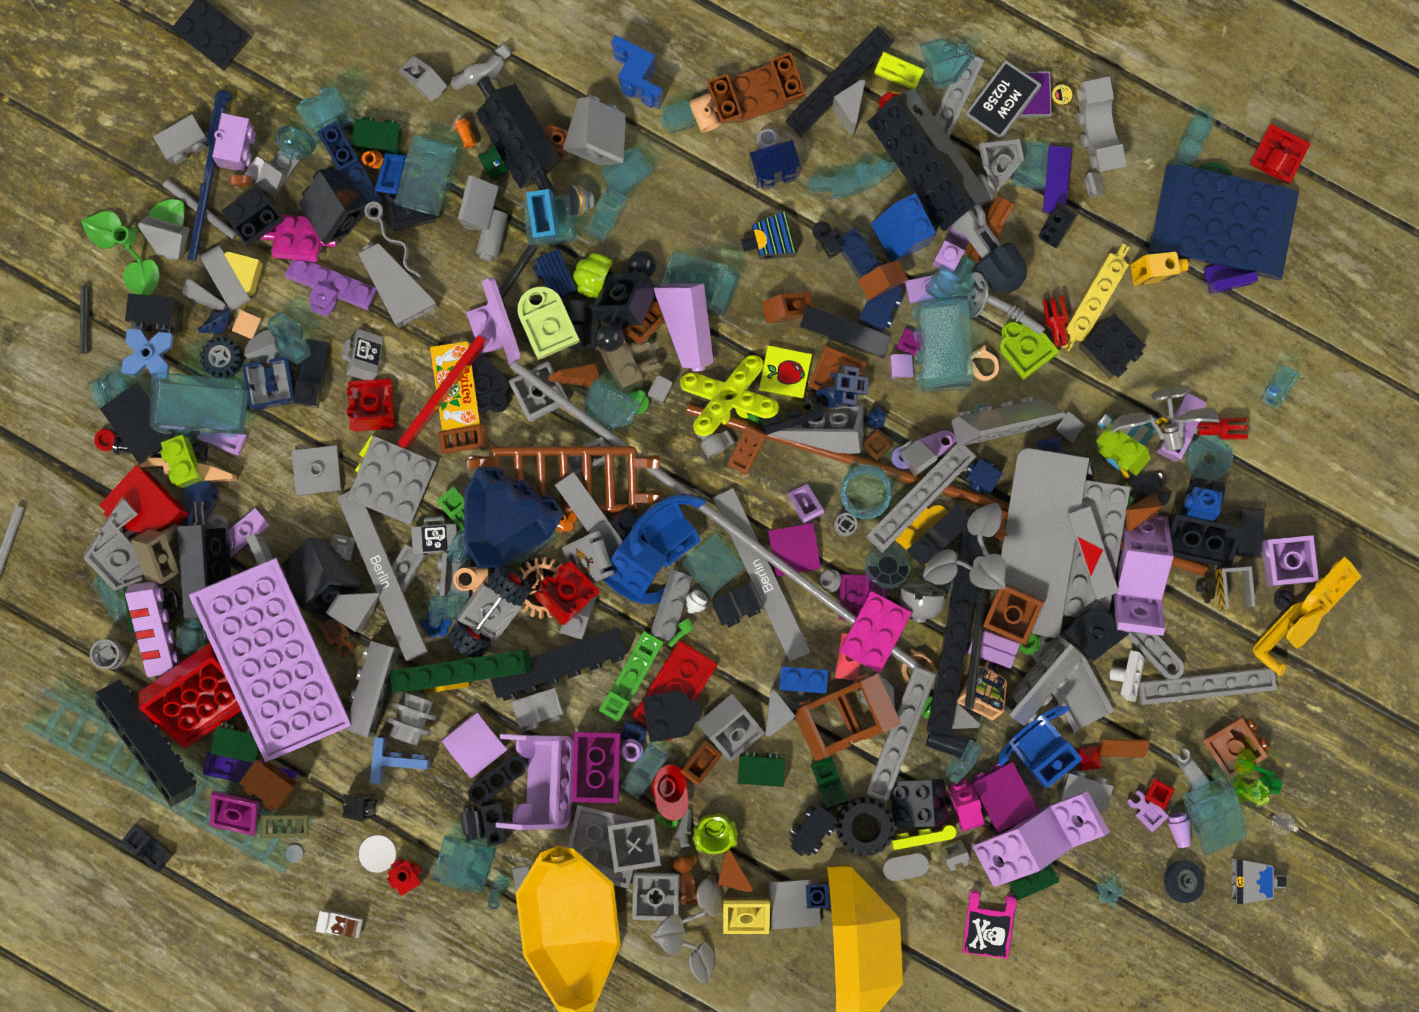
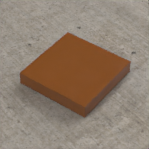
[808,345,867,391]

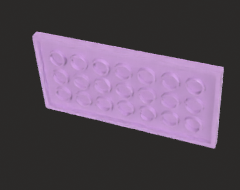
[189,557,351,762]

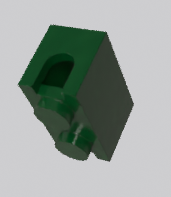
[351,117,402,155]
[210,723,262,762]
[737,751,785,787]

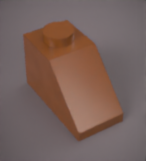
[761,292,814,324]

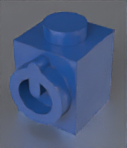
[1184,487,1222,521]

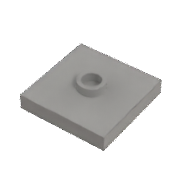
[292,445,342,496]

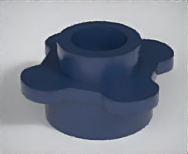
[867,406,886,429]

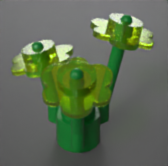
[1232,749,1282,807]

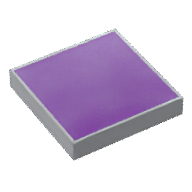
[1019,71,1052,118]

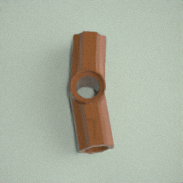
[965,195,1014,263]

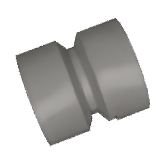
[90,639,128,669]

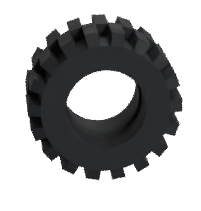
[836,797,895,857]

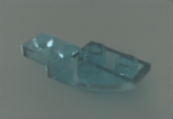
[807,159,897,200]

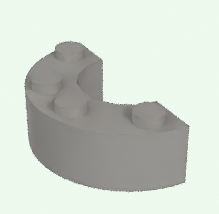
[1076,76,1127,172]

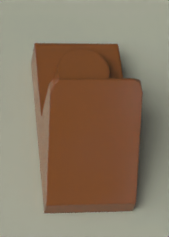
[681,740,723,786]

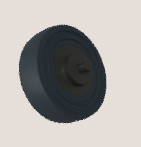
[1164,861,1204,903]

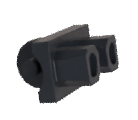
[1038,202,1078,249]
[812,221,843,260]

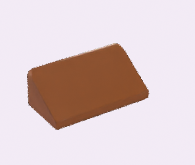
[1099,739,1149,758]

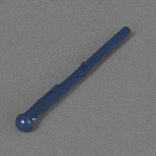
[187,89,232,261]

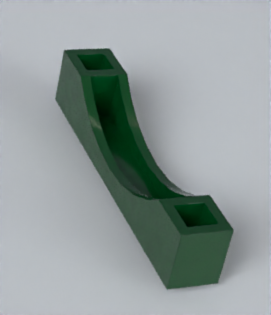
[390,650,532,694]

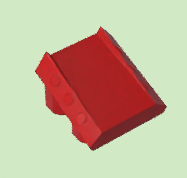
[347,379,395,433]
[534,561,600,625]

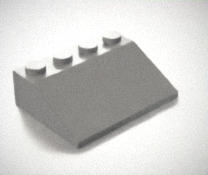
[952,397,1066,447]
[1004,636,1084,726]

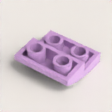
[441,711,507,778]

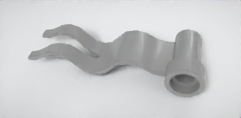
[364,202,422,280]

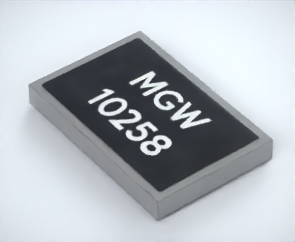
[965,60,1042,141]

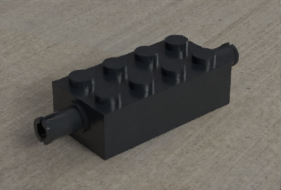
[475,76,561,194]
[177,501,231,640]

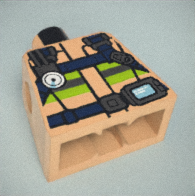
[957,661,1007,720]

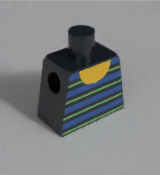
[741,211,796,260]

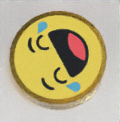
[1051,84,1073,108]

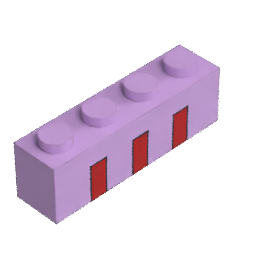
[125,581,180,677]

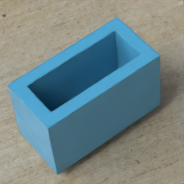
[526,189,560,240]

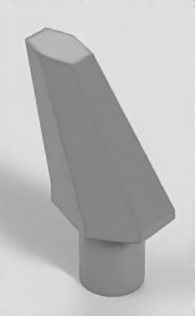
[675,809,691,847]

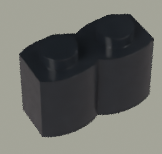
[711,581,763,628]

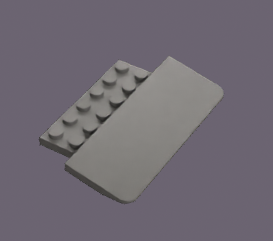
[994,448,1130,639]

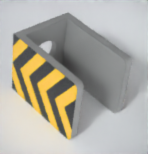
[1215,567,1255,610]

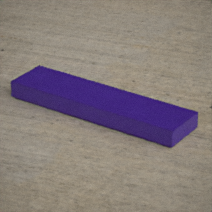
[202,752,298,782]

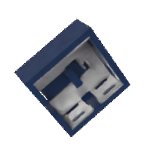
[242,356,295,411]

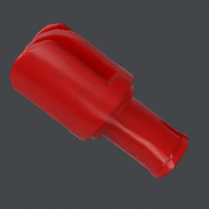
[1042,295,1069,347]
[1197,417,1248,440]

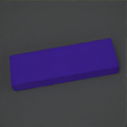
[1042,146,1072,214]

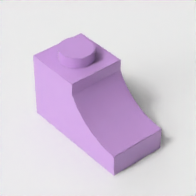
[932,227,970,275]

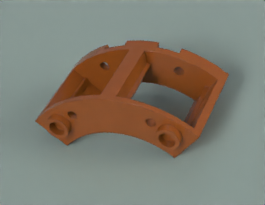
[793,673,901,761]

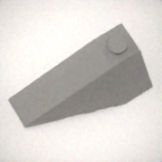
[769,404,864,454]

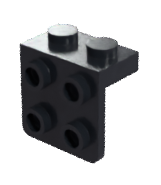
[891,778,948,828]

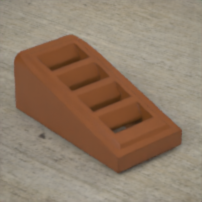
[623,299,665,345]
[548,364,600,386]
[439,425,489,454]

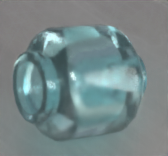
[175,619,205,654]

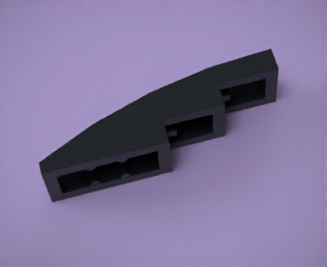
[799,306,891,359]

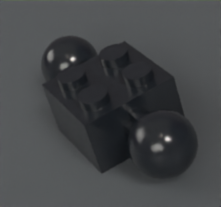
[592,250,657,352]

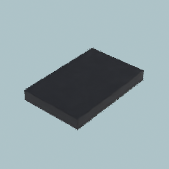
[100,382,177,464]

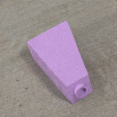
[654,283,714,371]

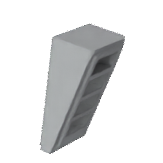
[181,278,230,312]

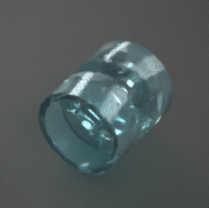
[88,370,128,409]

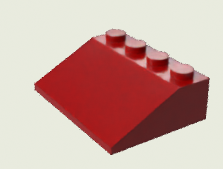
[139,643,241,749]

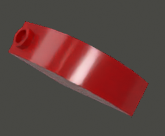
[99,465,190,533]

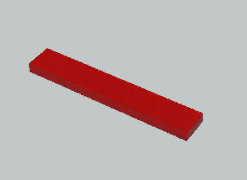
[398,335,490,448]

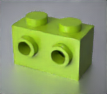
[1096,424,1151,476]
[160,435,204,488]

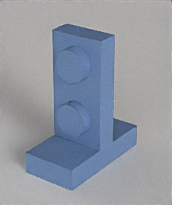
[370,737,430,784]

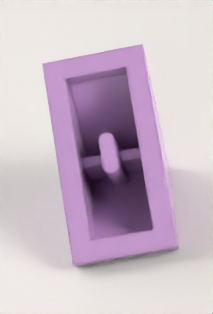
[787,484,824,525]

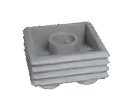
[509,361,568,422]
[632,872,680,921]

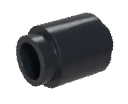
[460,806,485,841]

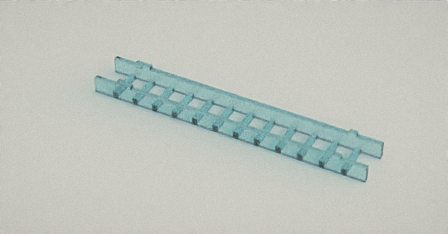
[25,689,305,874]

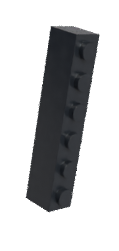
[490,627,628,701]
[95,679,197,807]

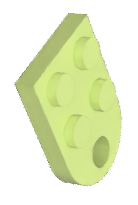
[518,287,580,360]

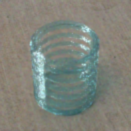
[841,464,891,519]

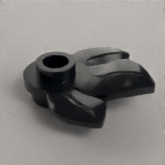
[1128,472,1171,507]

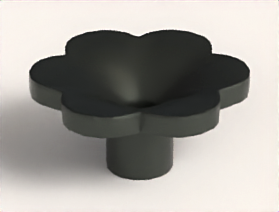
[1195,574,1217,603]

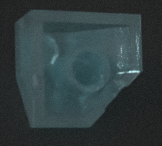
[920,39,975,88]
[584,379,642,432]

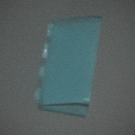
[913,296,973,392]
[149,373,248,437]

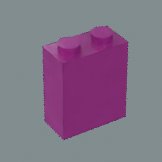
[971,761,1039,833]

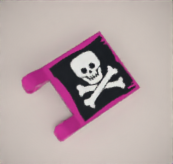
[962,890,1017,959]

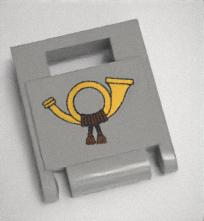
[562,531,615,584]

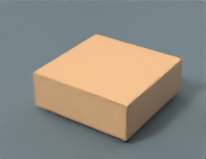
[232,310,262,339]

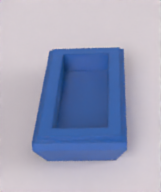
[375,153,407,194]

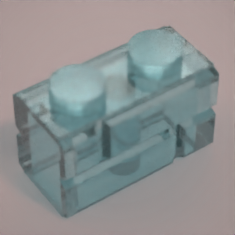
[601,148,654,199]

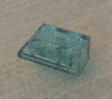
[432,835,496,893]

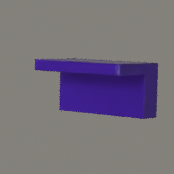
[1203,265,1258,295]

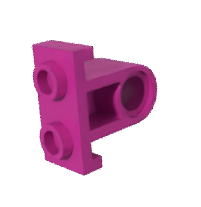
[947,779,985,832]

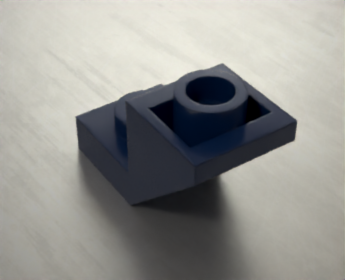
[805,882,831,909]

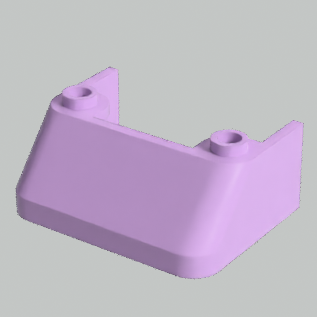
[496,734,574,830]

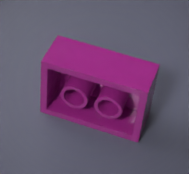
[572,732,621,803]

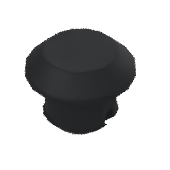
[1274,590,1294,610]

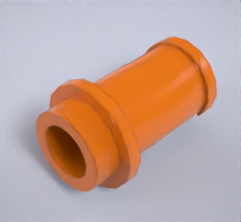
[454,118,477,149]
[362,151,384,169]

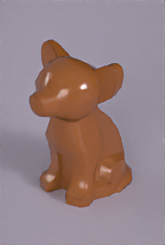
[668,854,698,905]

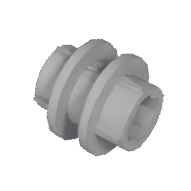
[386,692,437,745]

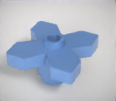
[121,329,174,379]

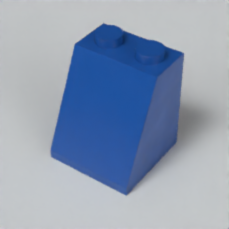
[871,193,936,262]

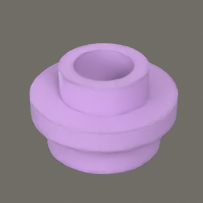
[620,739,643,762]

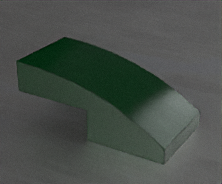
[810,756,849,811]

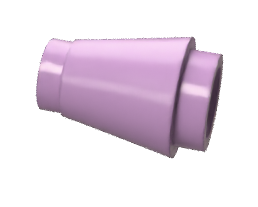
[1167,812,1191,848]

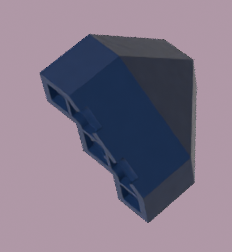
[464,466,564,573]

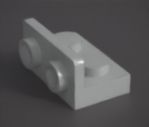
[436,551,472,599]

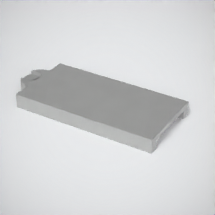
[1031,633,1114,733]

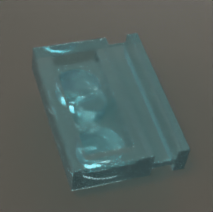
[1012,142,1049,190]

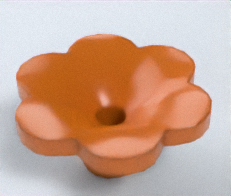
[555,513,577,533]

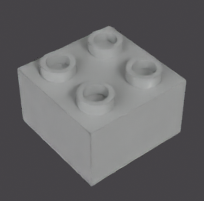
[608,817,661,873]

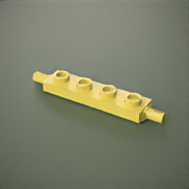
[1062,244,1130,352]

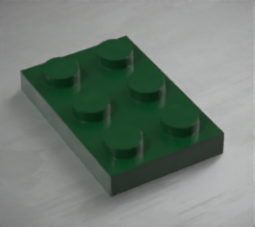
[988,821,1059,901]

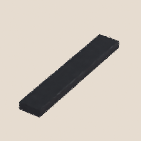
[786,27,894,137]

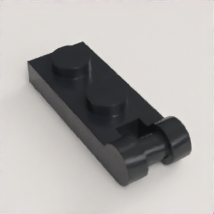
[758,394,825,435]

